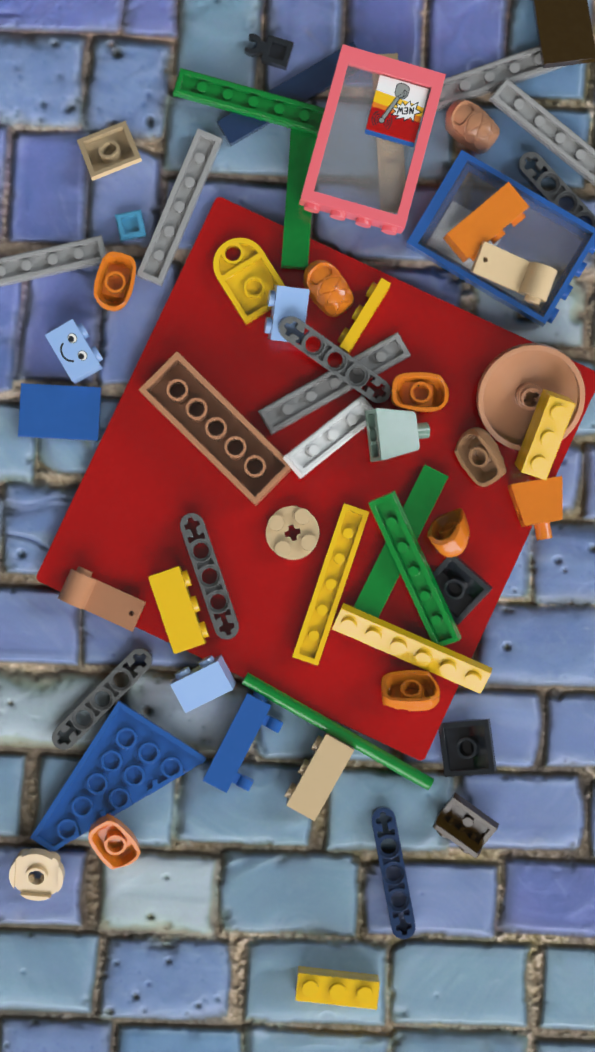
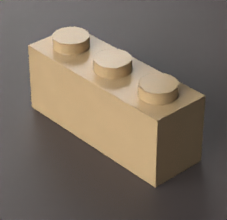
[284,732,354,821]

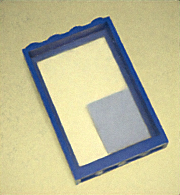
[406,150,595,327]

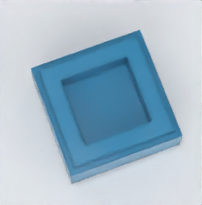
[115,209,147,242]

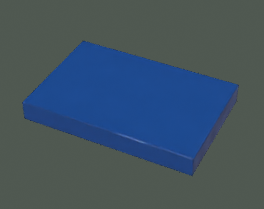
[18,383,102,441]

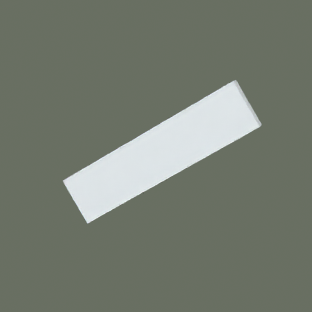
[283,395,374,479]

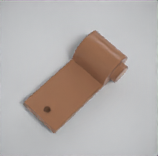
[58,566,146,632]

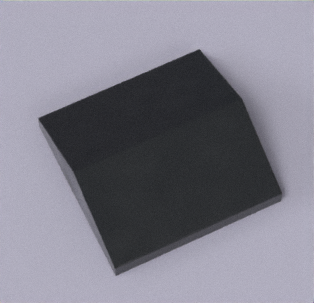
[432,556,493,625]
[439,719,497,777]

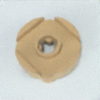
[266,506,319,560]
[9,848,65,901]

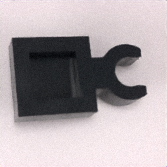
[245,34,294,70]

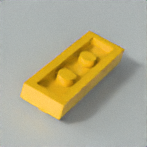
[338,278,391,354]

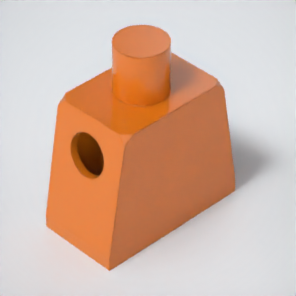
[508,476,563,541]

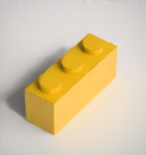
[515,389,575,480]
[148,566,209,654]
[295,966,380,1010]

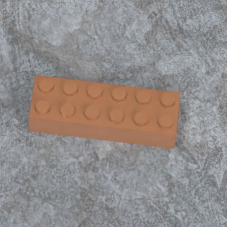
[139,352,292,506]

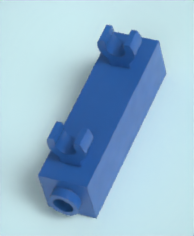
[203,691,283,793]

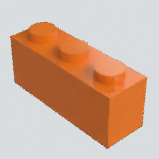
[443,182,529,263]

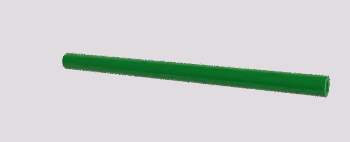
[241,672,434,791]

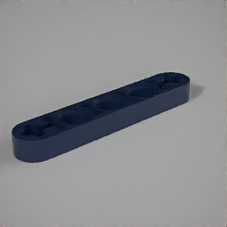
[371,806,416,939]

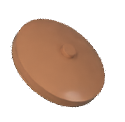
[476,343,585,451]

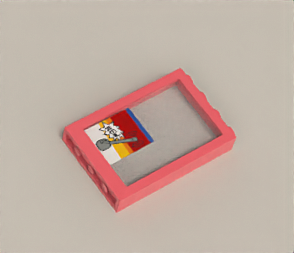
[299,44,446,235]

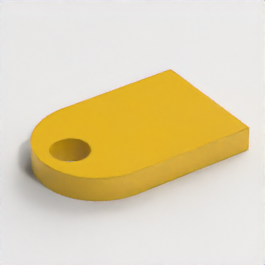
[213,238,285,325]

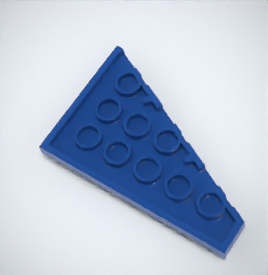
[30,700,207,852]

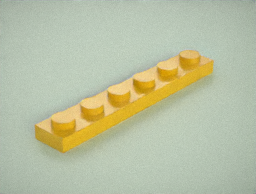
[292,503,369,666]
[332,603,492,694]

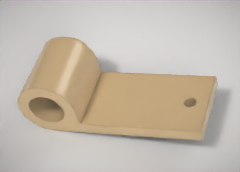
[470,241,558,306]

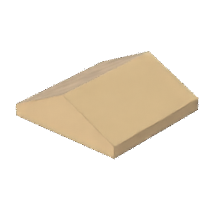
[77,121,142,181]

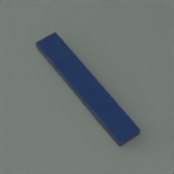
[217,42,360,146]

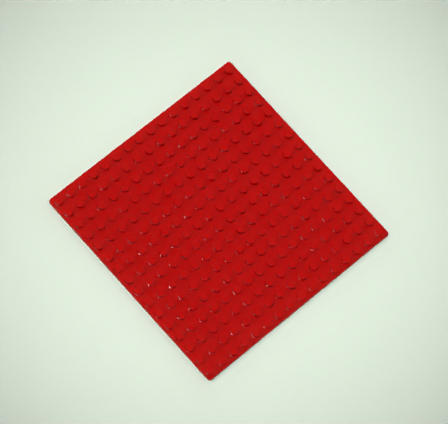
[36,197,595,761]

